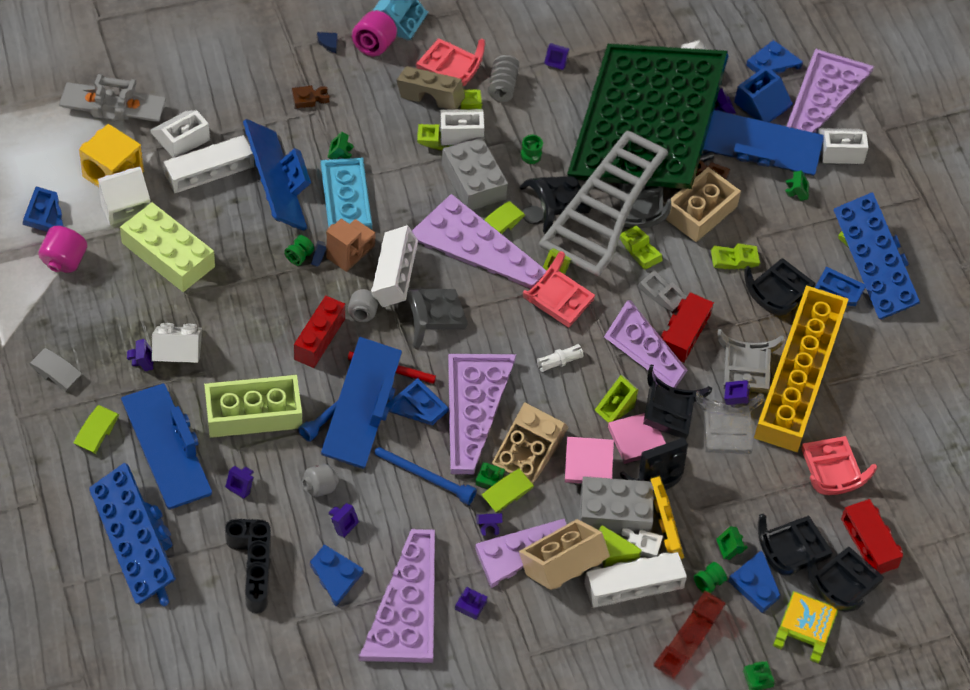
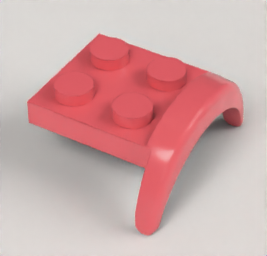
[416,38,485,86]
[523,251,595,328]
[801,436,877,495]

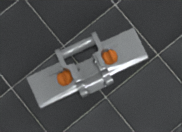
[59,74,166,122]

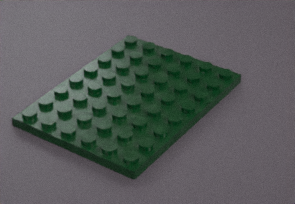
[567,43,729,189]

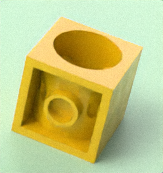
[79,123,144,187]

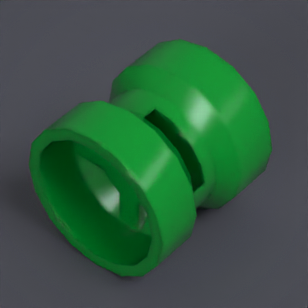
[521,134,543,164]
[284,235,315,266]
[693,562,727,595]

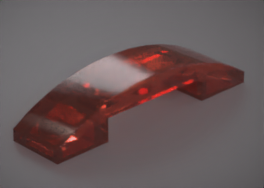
[653,590,726,679]

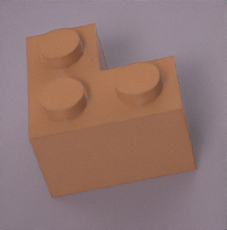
[326,218,375,272]

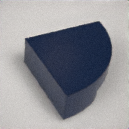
[317,32,338,53]
[311,240,326,267]

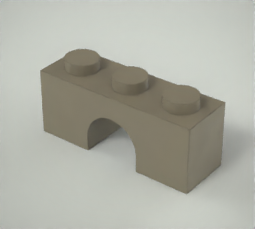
[397,66,465,110]

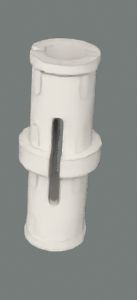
[537,344,584,372]

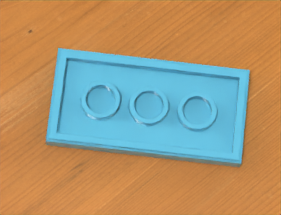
[321,158,372,229]

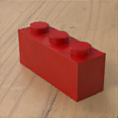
[661,292,714,363]
[294,295,345,368]
[841,499,903,574]

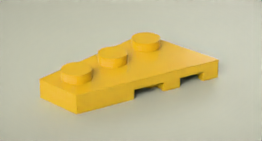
[651,476,685,559]

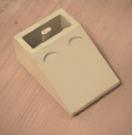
[492,402,569,484]

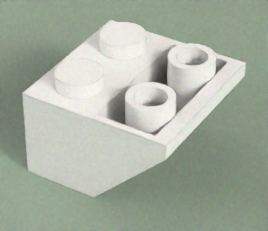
[440,109,484,145]
[150,110,210,158]
[818,128,868,164]
[98,166,151,225]
[152,323,202,363]

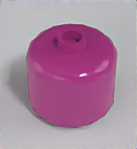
[352,10,397,57]
[38,226,87,273]

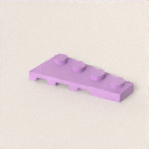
[604,300,688,388]
[475,519,567,588]

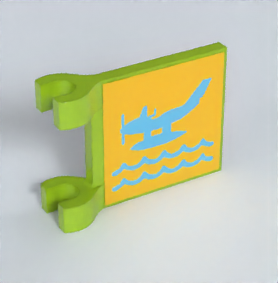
[773,591,838,663]

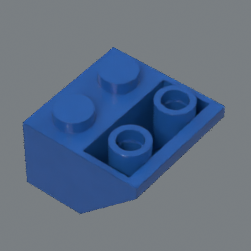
[734,66,793,123]

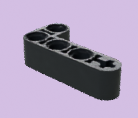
[225,519,271,614]

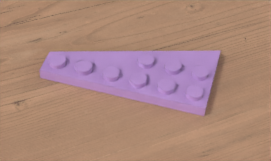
[787,49,874,133]
[412,194,547,289]
[448,354,516,474]
[359,529,435,663]

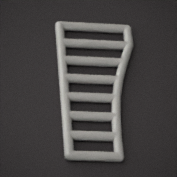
[539,131,668,276]

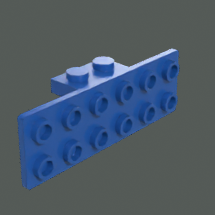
[703,110,824,175]
[243,119,311,231]
[834,192,920,320]
[321,337,402,469]
[121,384,212,510]
[89,463,176,604]

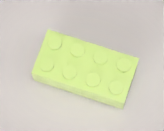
[120,202,215,292]
[204,375,302,438]

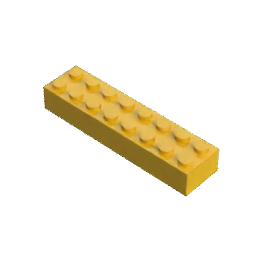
[754,285,849,453]

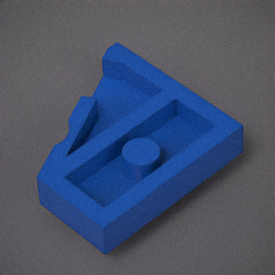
[746,40,803,73]
[22,186,65,232]
[815,267,866,306]
[386,378,449,426]
[310,544,364,607]
[728,551,780,613]

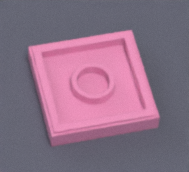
[608,413,666,464]
[565,437,614,483]

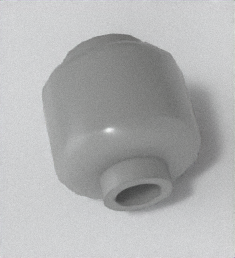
[348,289,379,322]
[302,464,339,497]

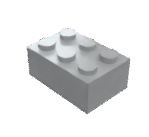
[442,137,508,210]
[579,477,653,535]

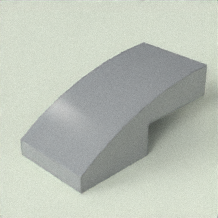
[638,270,687,311]
[29,348,82,392]

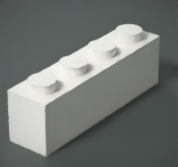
[164,135,254,194]
[371,225,418,307]
[584,552,687,608]

